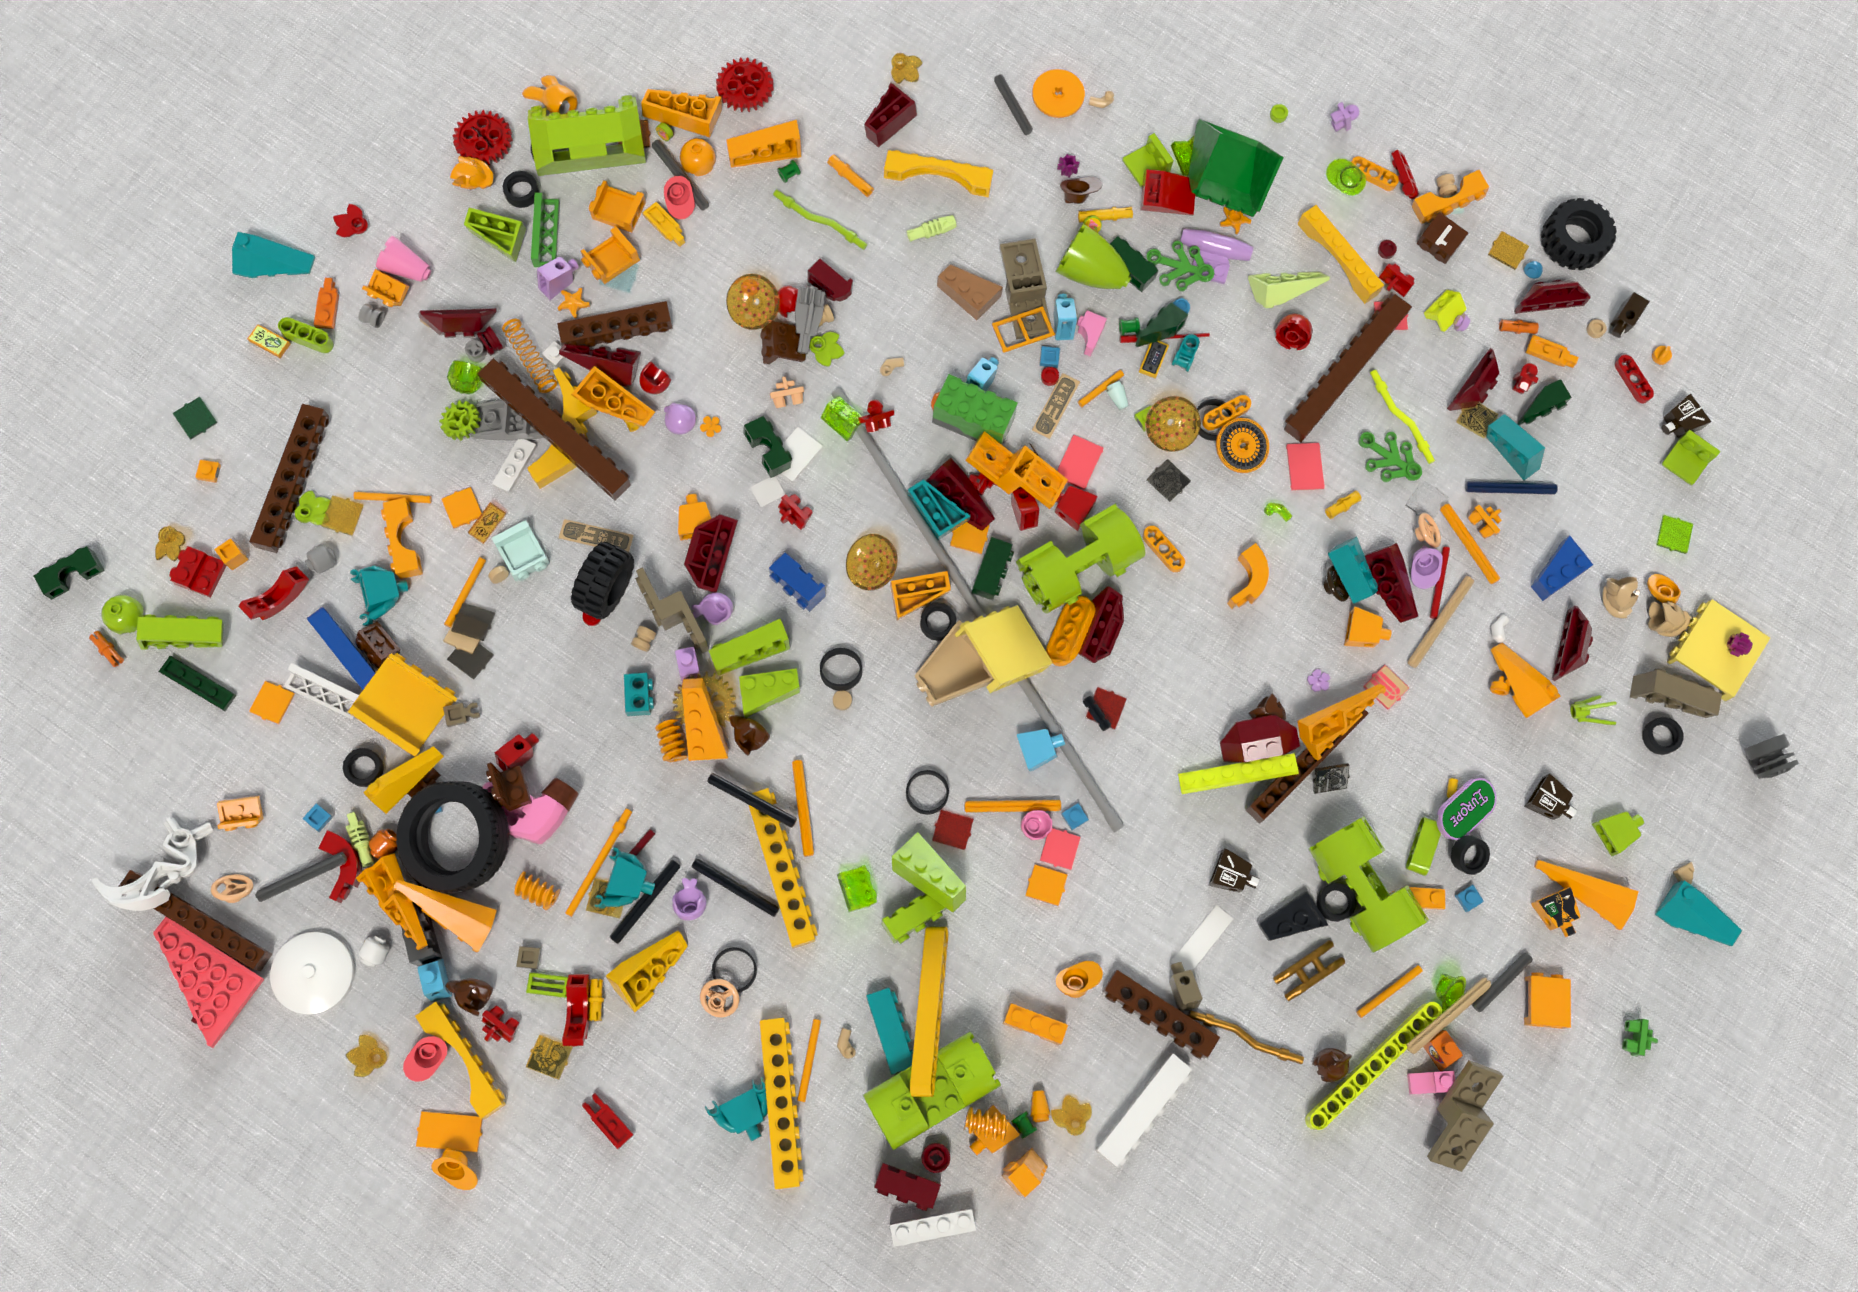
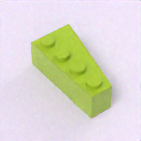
[136,614,224,650]
[709,618,790,676]
[891,832,966,912]
[881,894,947,944]

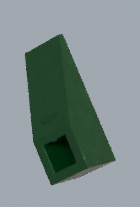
[1135,303,1188,347]
[1517,379,1572,425]

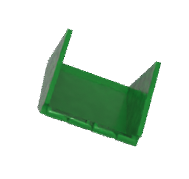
[1189,119,1284,217]

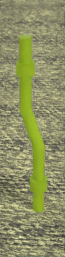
[773,189,868,250]

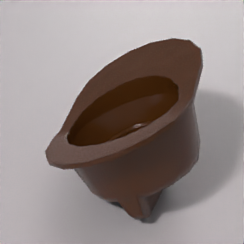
[1060,177,1103,204]

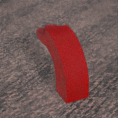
[238,566,309,620]
[318,830,362,903]
[562,974,590,1047]

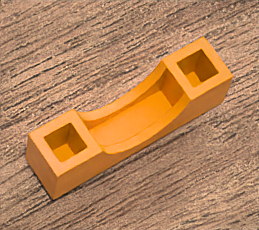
[1412,170,1489,224]
[381,498,423,579]

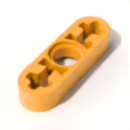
[1349,156,1399,191]
[1202,395,1251,431]
[1142,526,1185,573]

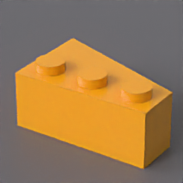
[890,571,951,620]

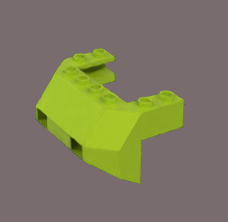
[528,95,646,176]

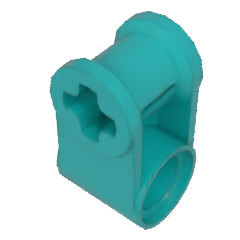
[1172,334,1200,372]

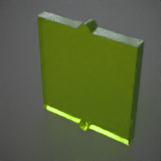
[1656,515,1693,554]

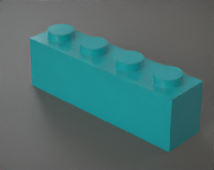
[866,988,913,1075]

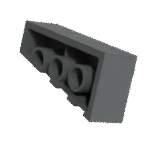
[401,880,442,966]

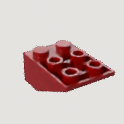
[1140,169,1195,216]

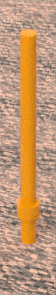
[565,808,632,917]

